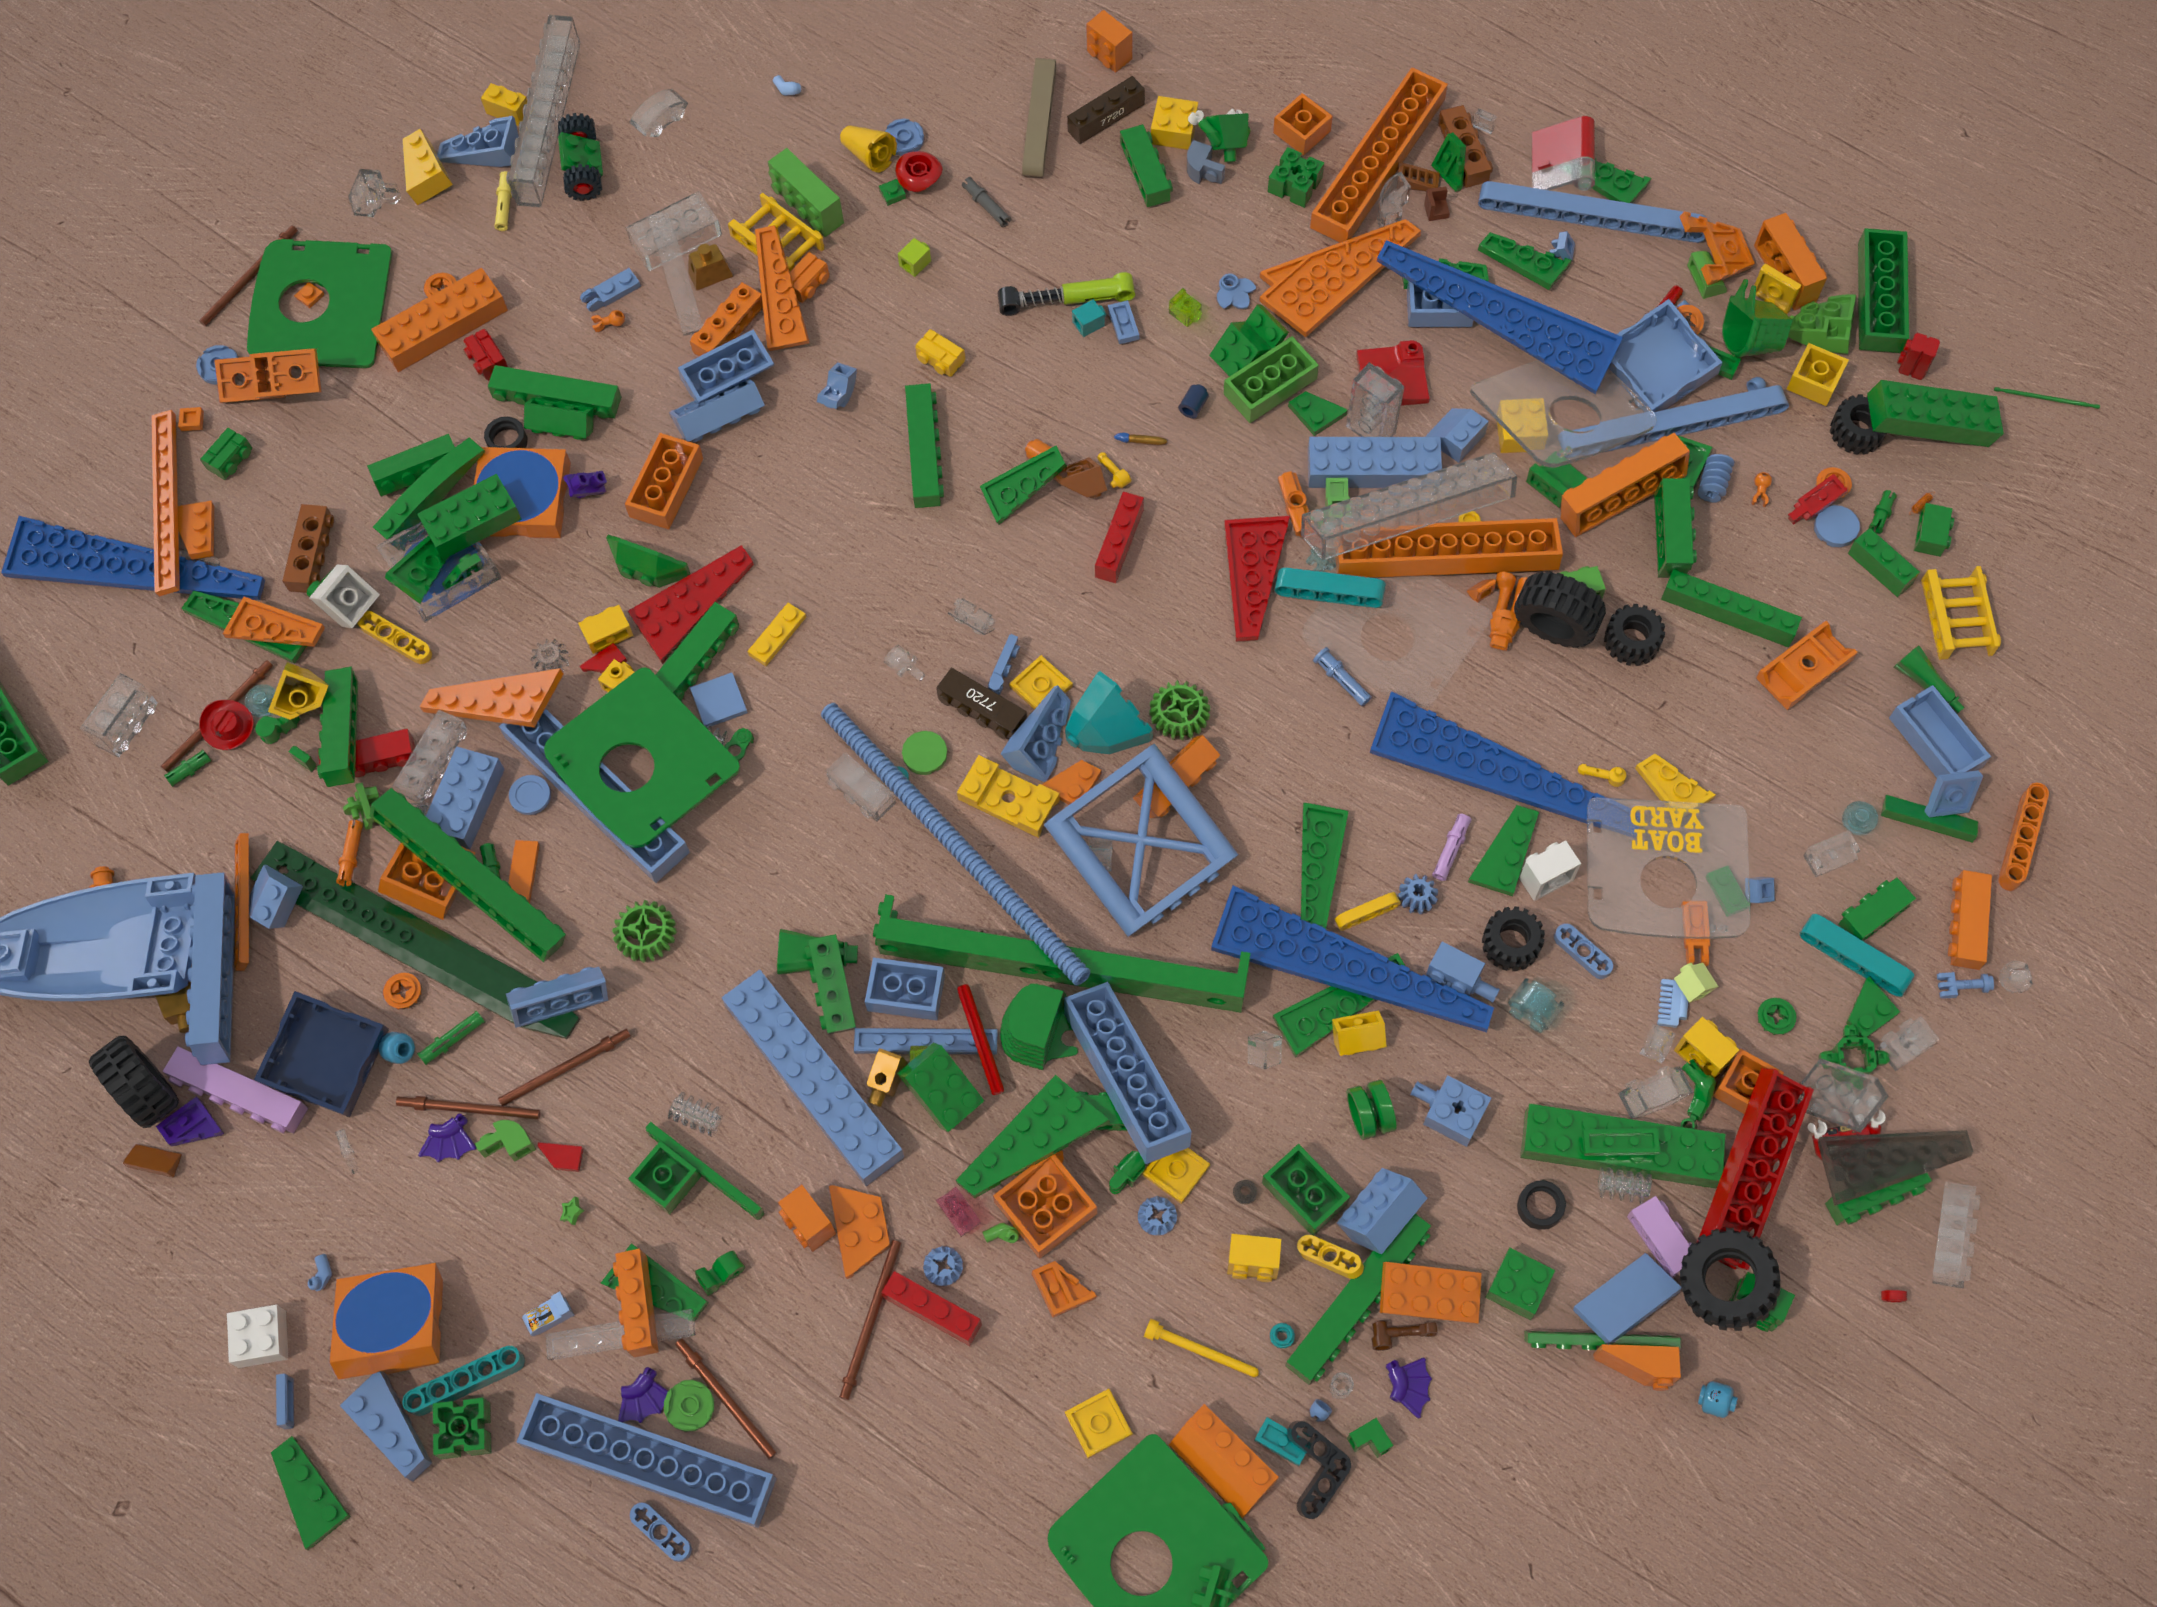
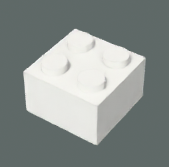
[310,564,380,628]
[1519,841,1581,901]
[227,1305,288,1368]

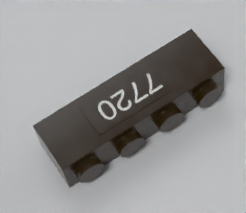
[1067,76,1145,144]
[936,667,1027,739]

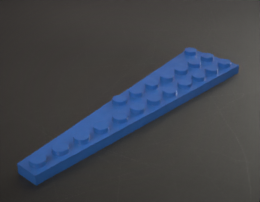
[1377,240,1623,395]
[1,516,265,600]
[1370,691,1640,839]
[1211,885,1494,1033]

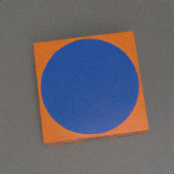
[474,447,571,538]
[330,1263,443,1380]

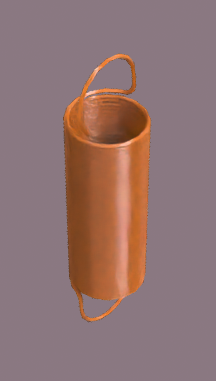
[1909,492,1935,515]

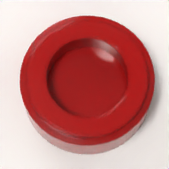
[1881,1290,1907,1303]

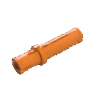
[336,820,363,886]

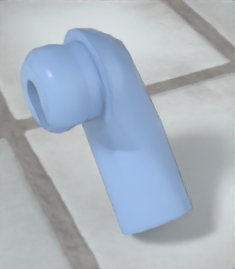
[773,75,801,96]

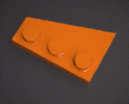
[178,500,214,560]

